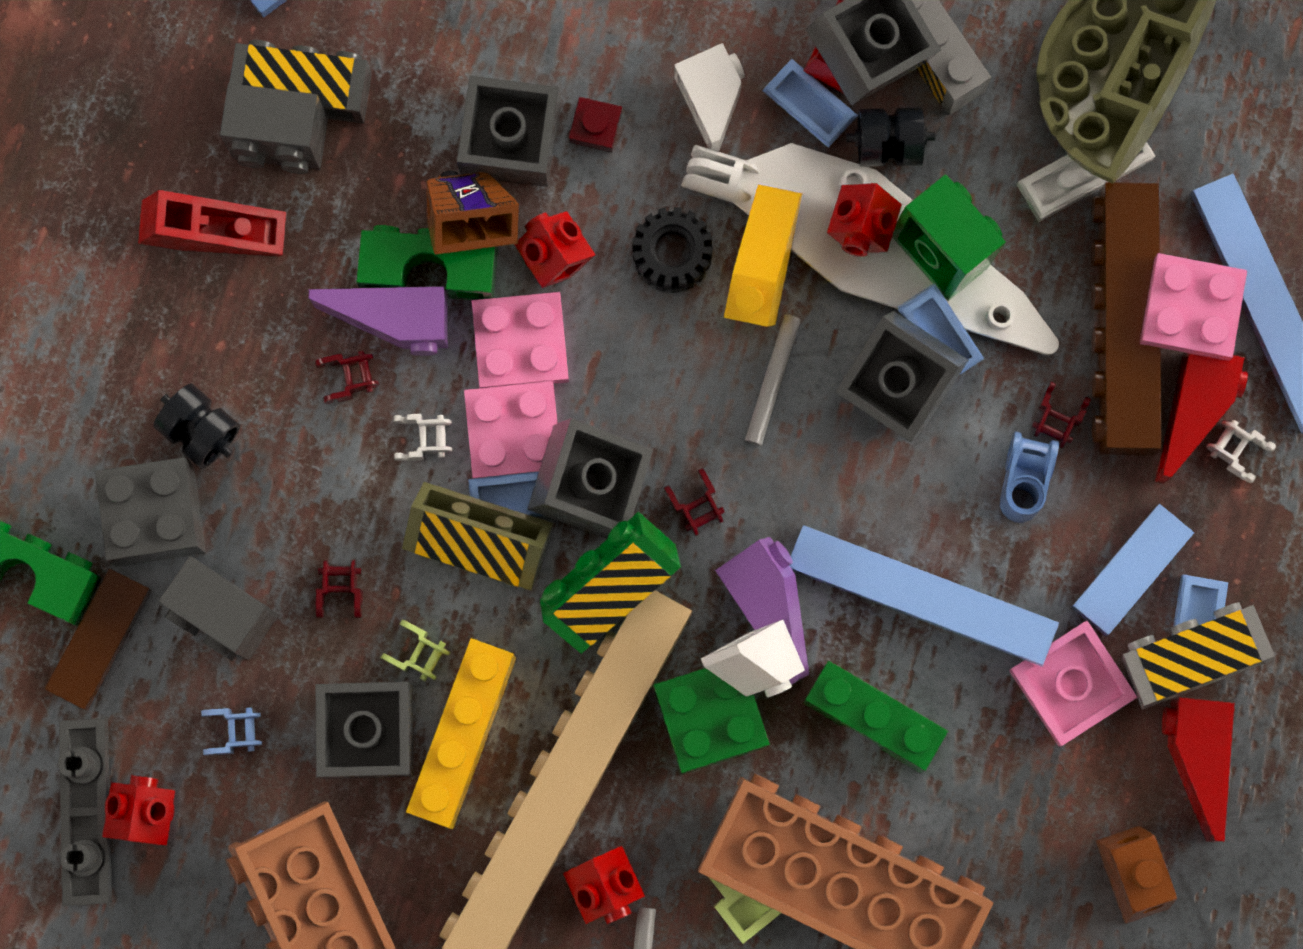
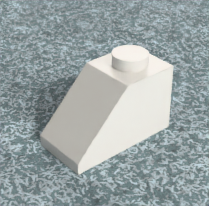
[674,43,745,151]
[701,620,805,697]

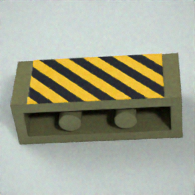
[402,482,553,590]

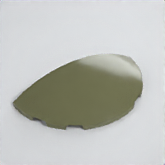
[1036,0,1217,184]

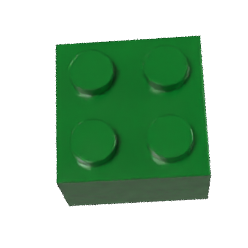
[892,174,1006,301]
[653,668,770,775]

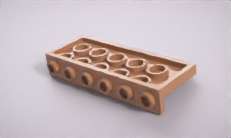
[698,773,994,949]
[226,801,396,949]

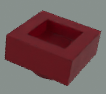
[569,96,622,153]

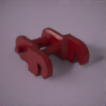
[315,351,380,404]
[1032,381,1091,449]
[664,468,725,536]
[316,560,363,618]

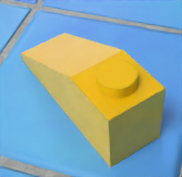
[724,184,803,327]

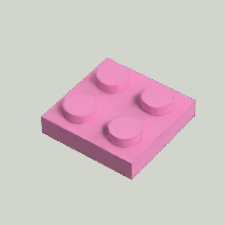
[1140,253,1247,361]
[471,292,569,388]
[464,381,558,479]
[1009,621,1137,747]

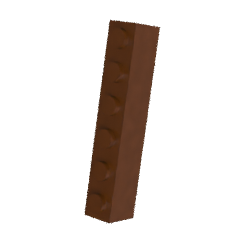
[1091,182,1161,455]

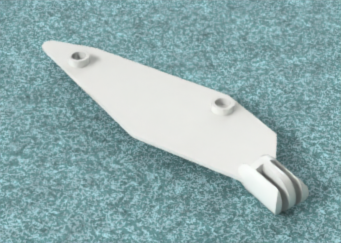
[681,143,1059,355]

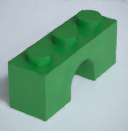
[356,225,498,300]
[0,520,102,626]
[802,660,948,773]

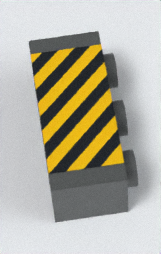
[229,40,372,124]

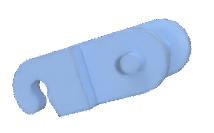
[201,708,262,755]

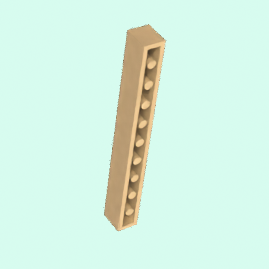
[439,590,692,949]

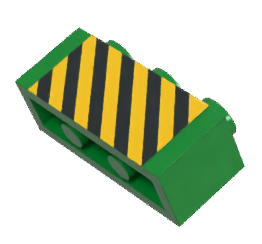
[540,512,681,654]

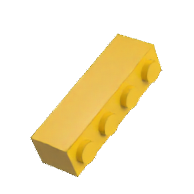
[406,638,517,829]

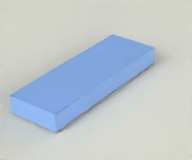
[1071,503,1194,636]

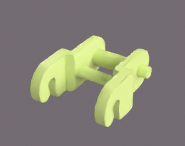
[381,619,450,681]

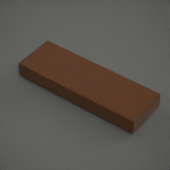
[44,568,152,711]

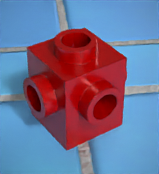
[827,183,902,257]
[514,211,595,288]
[102,775,175,846]
[563,846,645,925]

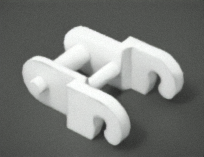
[393,414,452,461]
[1206,420,1276,483]

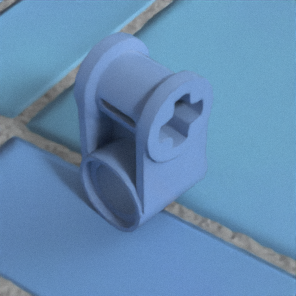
[1000,431,1059,523]

